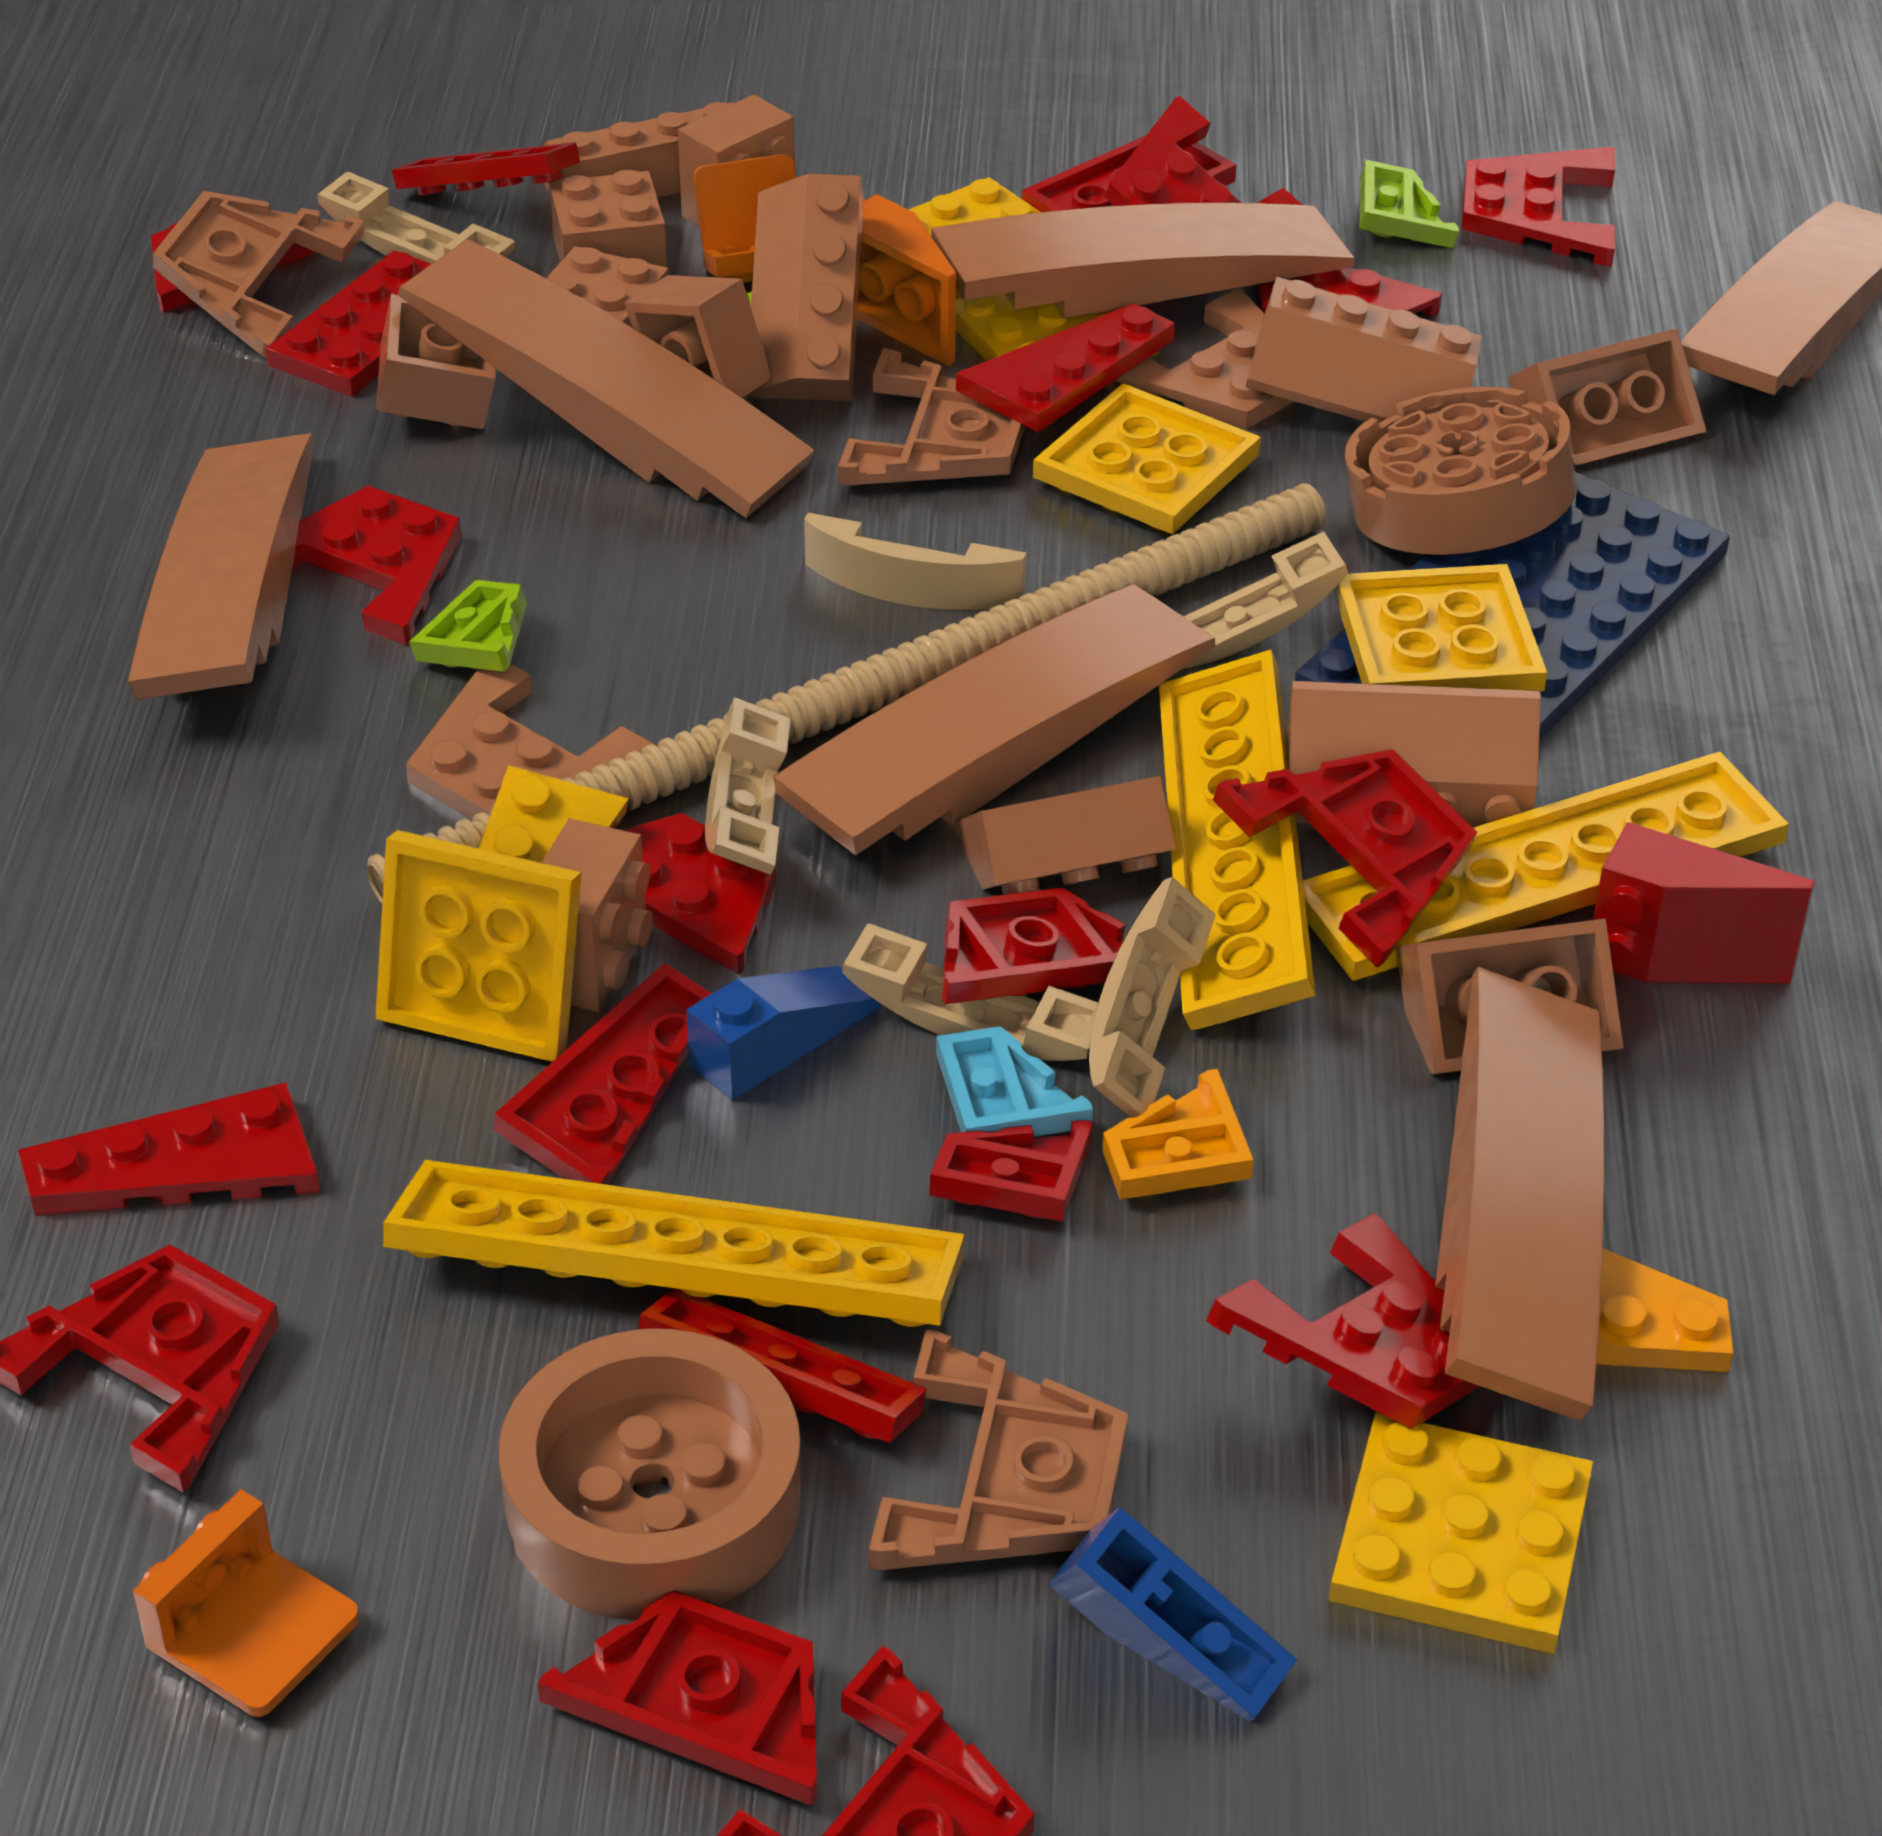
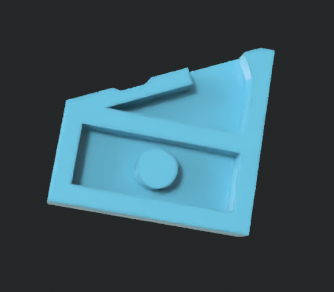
[936,1026,1093,1137]

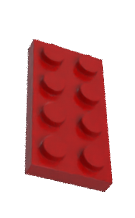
[1022,136,1236,213]
[266,250,431,397]

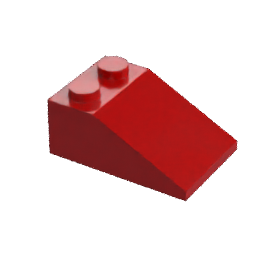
[1593,822,1815,984]

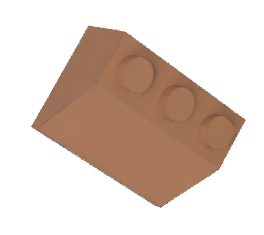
[1508,328,1707,466]
[954,776,1176,895]
[1396,919,1623,1074]

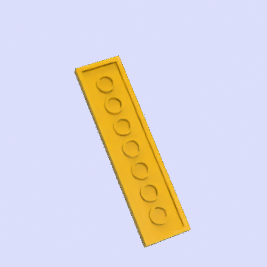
[1159,649,1316,1031]
[1303,751,1789,981]
[383,1160,965,1327]

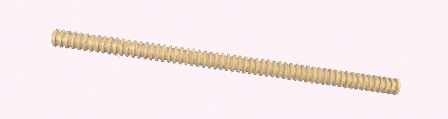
[367,483,1326,903]

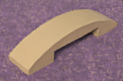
[317,171,515,264]
[804,513,1026,611]
[1183,531,1348,669]
[705,697,791,875]
[1089,877,1216,1118]
[842,923,1098,1061]

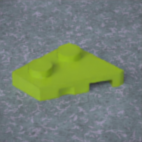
[1359,159,1459,249]
[409,580,527,672]

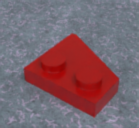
[929,1120,1093,1222]

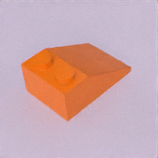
[857,194,956,367]

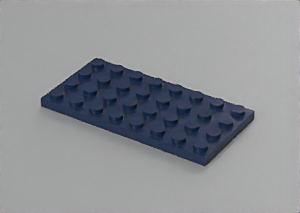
[1295,472,1730,740]

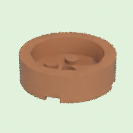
[1345,387,1577,555]
[499,1329,802,1620]

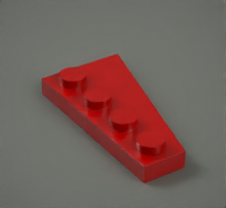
[956,303,1175,432]
[493,963,712,1185]
[18,1082,320,1215]

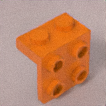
[693,154,796,283]
[133,1489,359,1717]

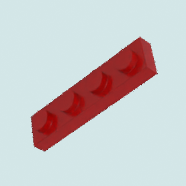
[392,142,580,195]
[638,1288,927,1443]

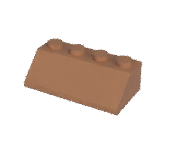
[543,102,733,198]
[746,174,864,401]
[1245,277,1482,423]
[1287,681,1541,827]

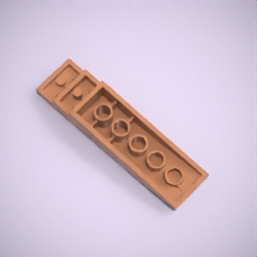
[1681,200,1882,395]
[931,203,1355,319]
[398,239,814,518]
[128,433,314,700]
[773,584,1215,855]
[1435,966,1604,1421]

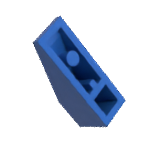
[687,966,881,1101]
[1048,1507,1298,1721]

